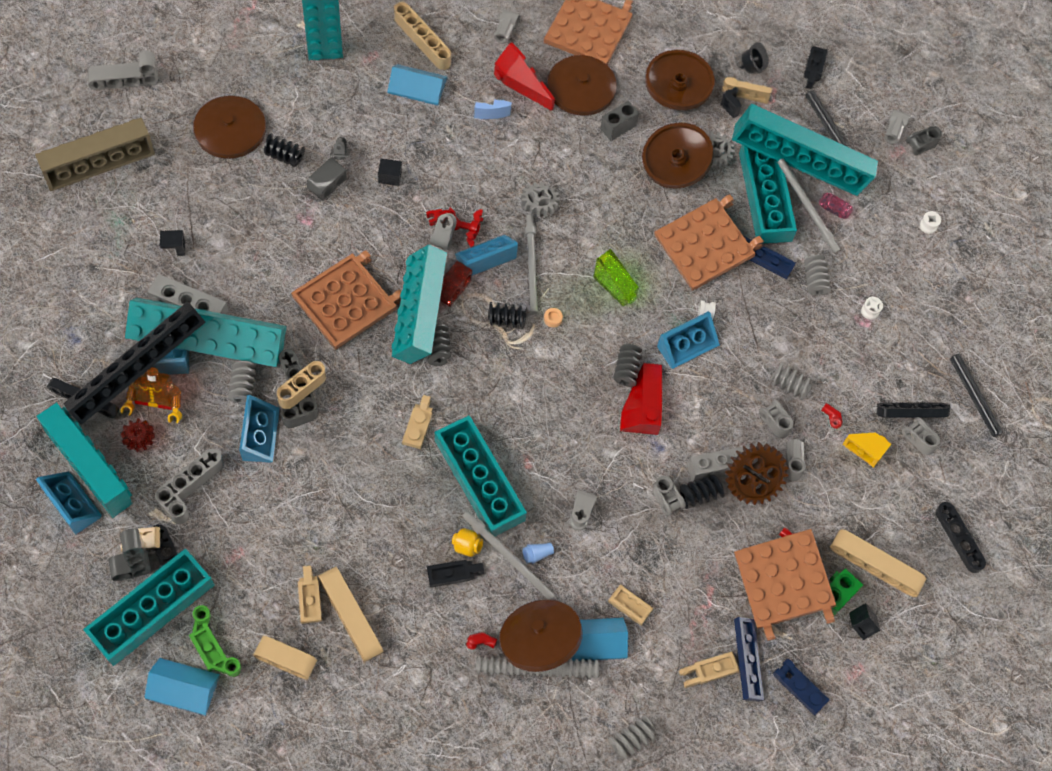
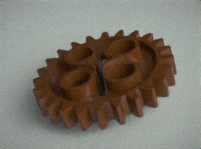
[725,442,789,505]

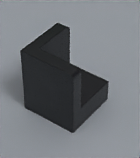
[378,159,402,186]
[160,230,186,256]
[849,603,881,640]

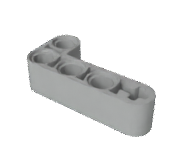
[88,50,158,90]
[155,449,224,524]

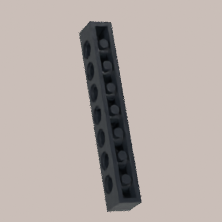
[64,301,206,425]

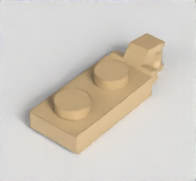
[402,395,432,449]
[298,566,322,624]

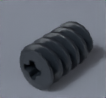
[264,133,305,167]
[488,302,527,329]
[680,475,725,509]

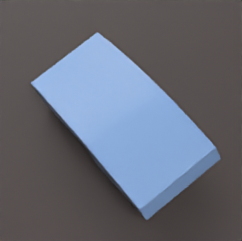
[474,99,512,119]

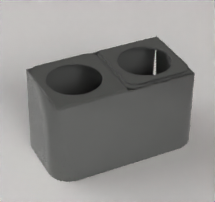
[600,101,639,141]
[306,157,346,201]

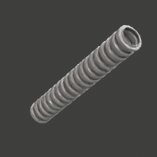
[476,655,599,678]

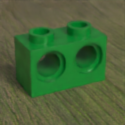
[829,568,863,616]

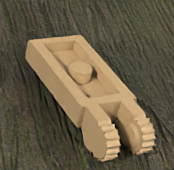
[722,77,772,104]
[679,651,740,688]

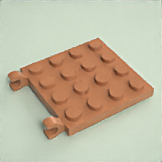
[544,0,633,65]
[654,194,764,291]
[291,250,401,350]
[734,529,836,641]

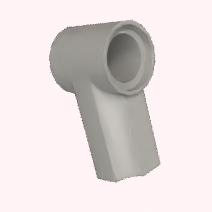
[494,9,520,44]
[884,109,910,144]
[785,439,806,481]

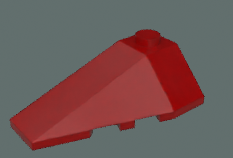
[494,42,555,111]
[620,363,662,435]

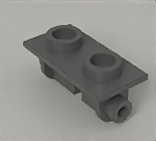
[330,137,351,160]

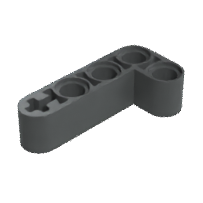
[279,349,318,428]
[108,529,151,581]

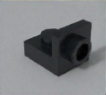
[720,87,742,119]

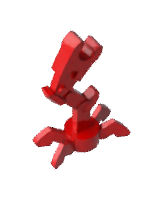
[426,207,484,248]

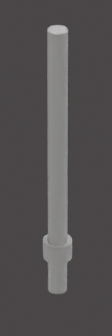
[777,159,840,253]
[525,214,538,314]
[462,510,555,600]

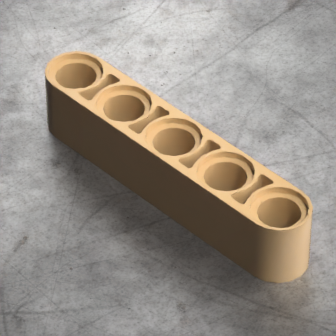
[394,2,451,70]
[830,529,926,597]
[317,566,383,662]

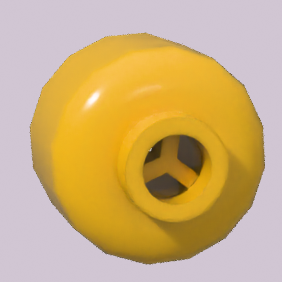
[452,528,483,557]

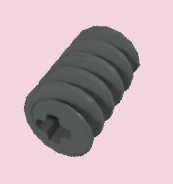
[428,324,451,366]
[613,344,642,387]

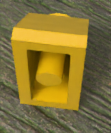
[842,433,891,468]

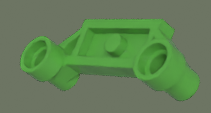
[189,605,241,677]

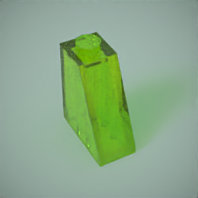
[593,249,639,307]

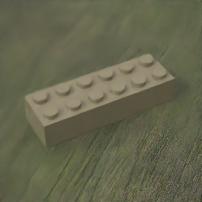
[35,117,155,192]

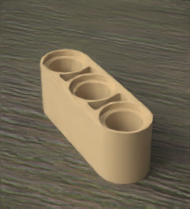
[277,361,326,409]
[253,636,317,680]

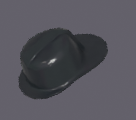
[740,42,769,73]

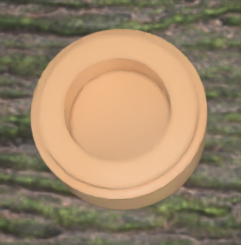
[544,308,563,328]

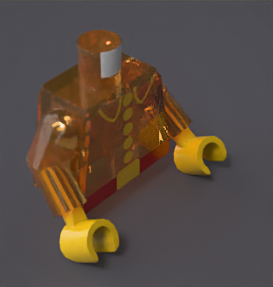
[120,367,183,423]

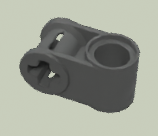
[906,126,942,155]

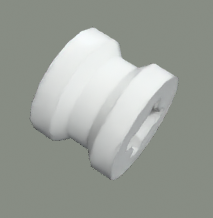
[919,211,941,234]
[861,297,883,320]
[698,300,716,320]

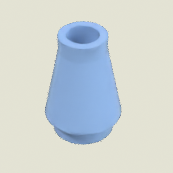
[522,543,554,564]

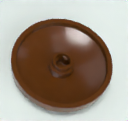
[645,50,715,110]
[547,55,617,116]
[193,95,266,159]
[642,122,714,189]
[500,600,583,672]

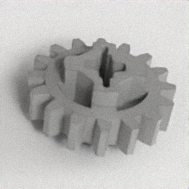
[709,132,735,168]
[520,182,560,217]

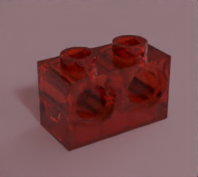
[440,261,472,307]

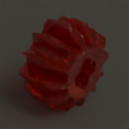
[120,418,155,453]

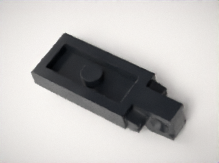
[804,46,828,89]
[427,559,484,588]

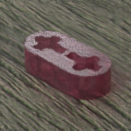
[819,193,853,219]

